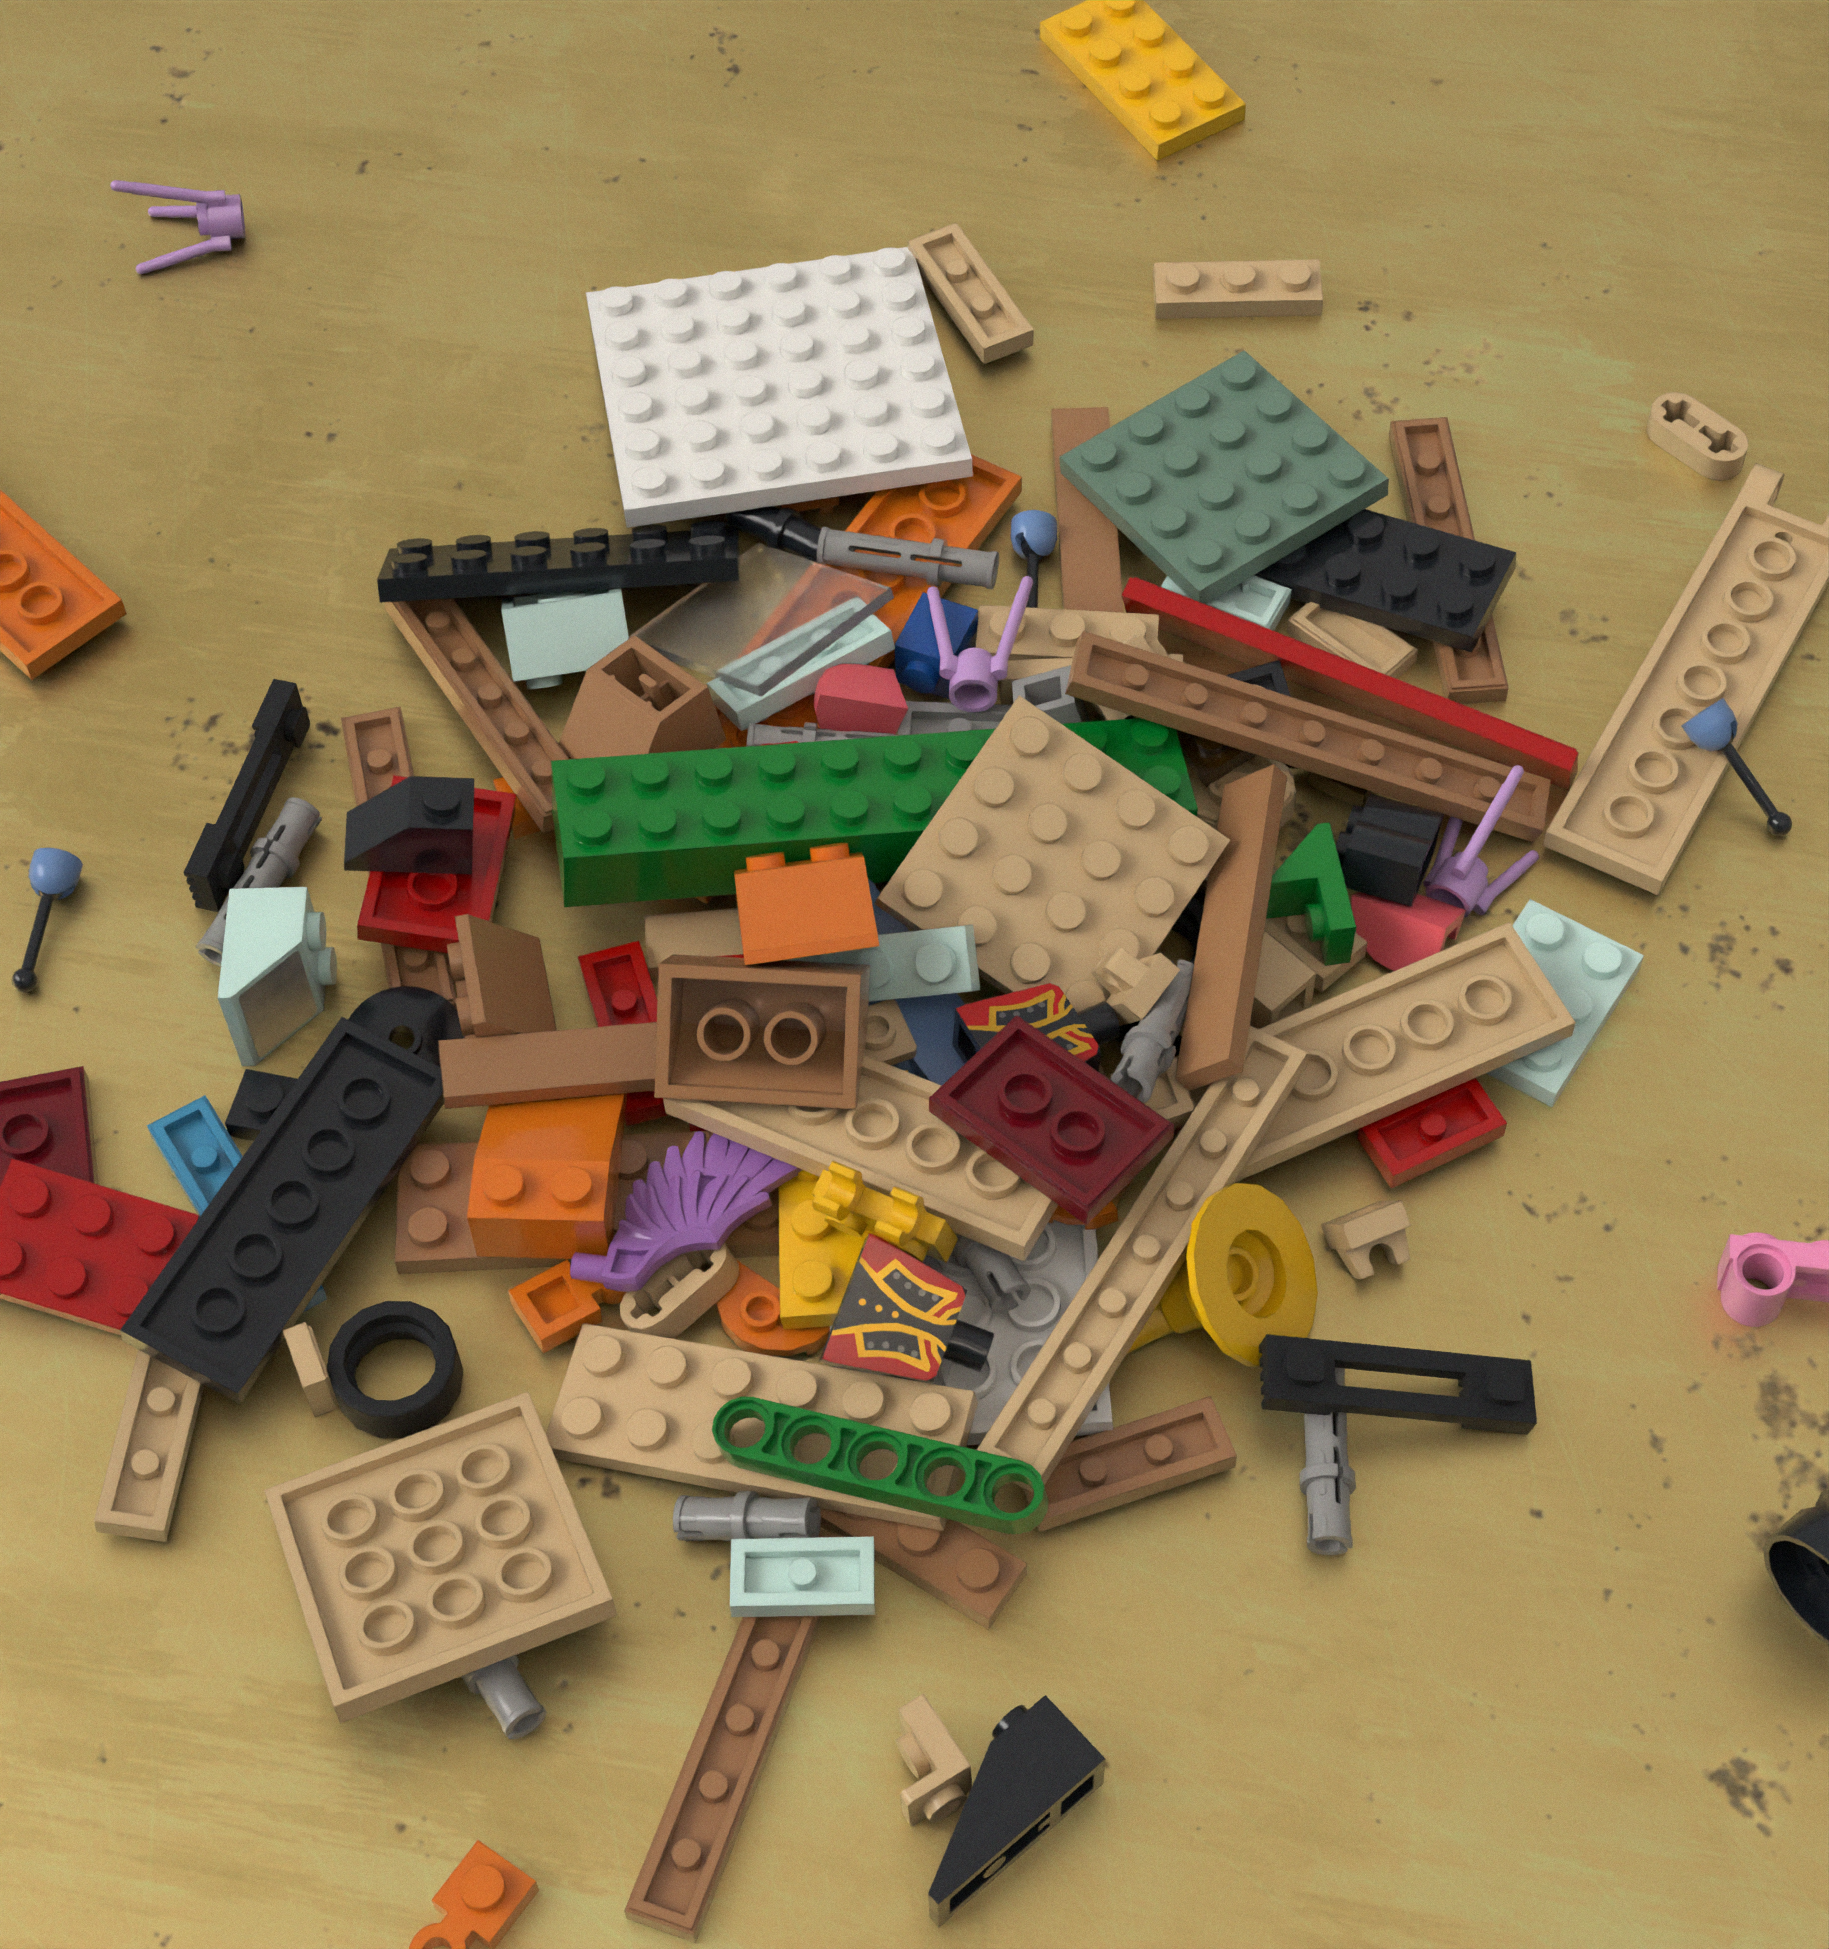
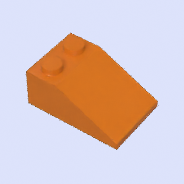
[734,843,879,965]
[467,1093,628,1259]

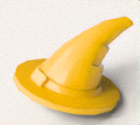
[1127,1183,1318,1367]

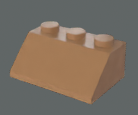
[654,954,870,1109]

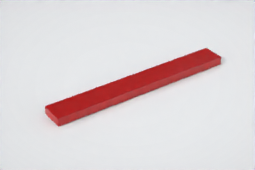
[1121,577,1579,791]

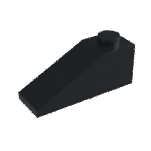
[928,1695,1105,1927]

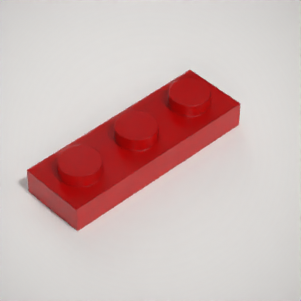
[578,940,669,1127]

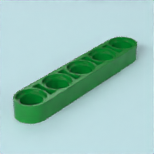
[712,1396,1049,1534]

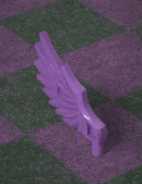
[570,1131,802,1292]

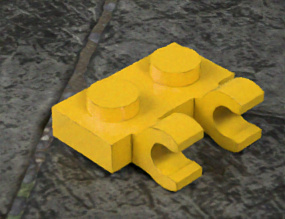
[811,1161,958,1263]

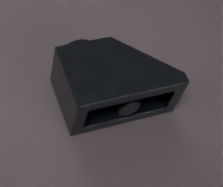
[344,776,474,874]

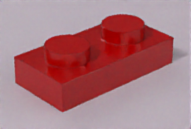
[1357,1078,1507,1189]

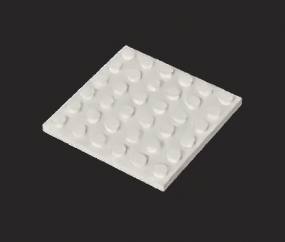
[586,247,973,528]

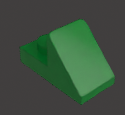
[1266,822,1356,966]

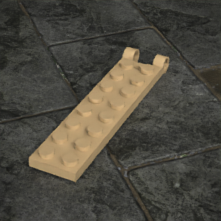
[1543,463,1829,895]

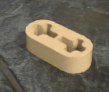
[1646,392,1748,481]
[620,1243,739,1339]

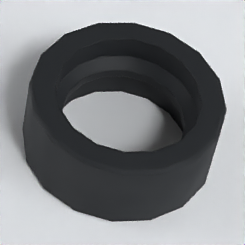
[327,1301,463,1438]

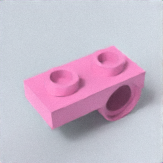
[1717,1232,1829,1327]

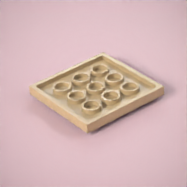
[874,695,1230,1012]
[264,1392,617,1723]

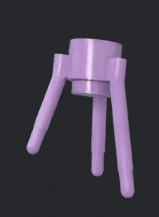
[110,180,245,274]
[927,576,1033,712]
[1423,765,1539,918]

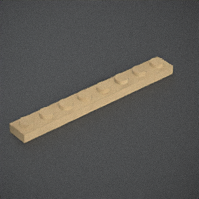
[977,1026,1308,1493]

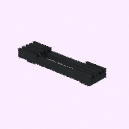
[183,679,310,912]
[1259,1334,1537,1435]

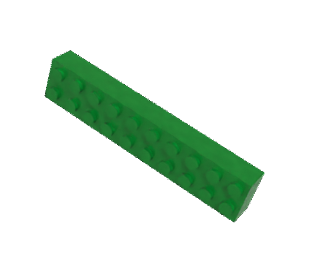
[551,718,1198,908]

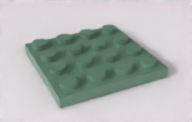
[1059,350,1389,604]

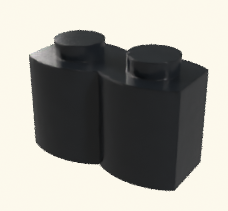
[1336,794,1444,907]

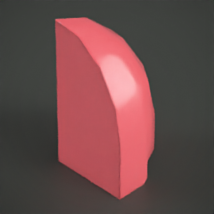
[814,664,908,735]
[1351,892,1466,972]

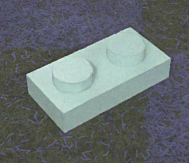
[730,1536,875,1617]

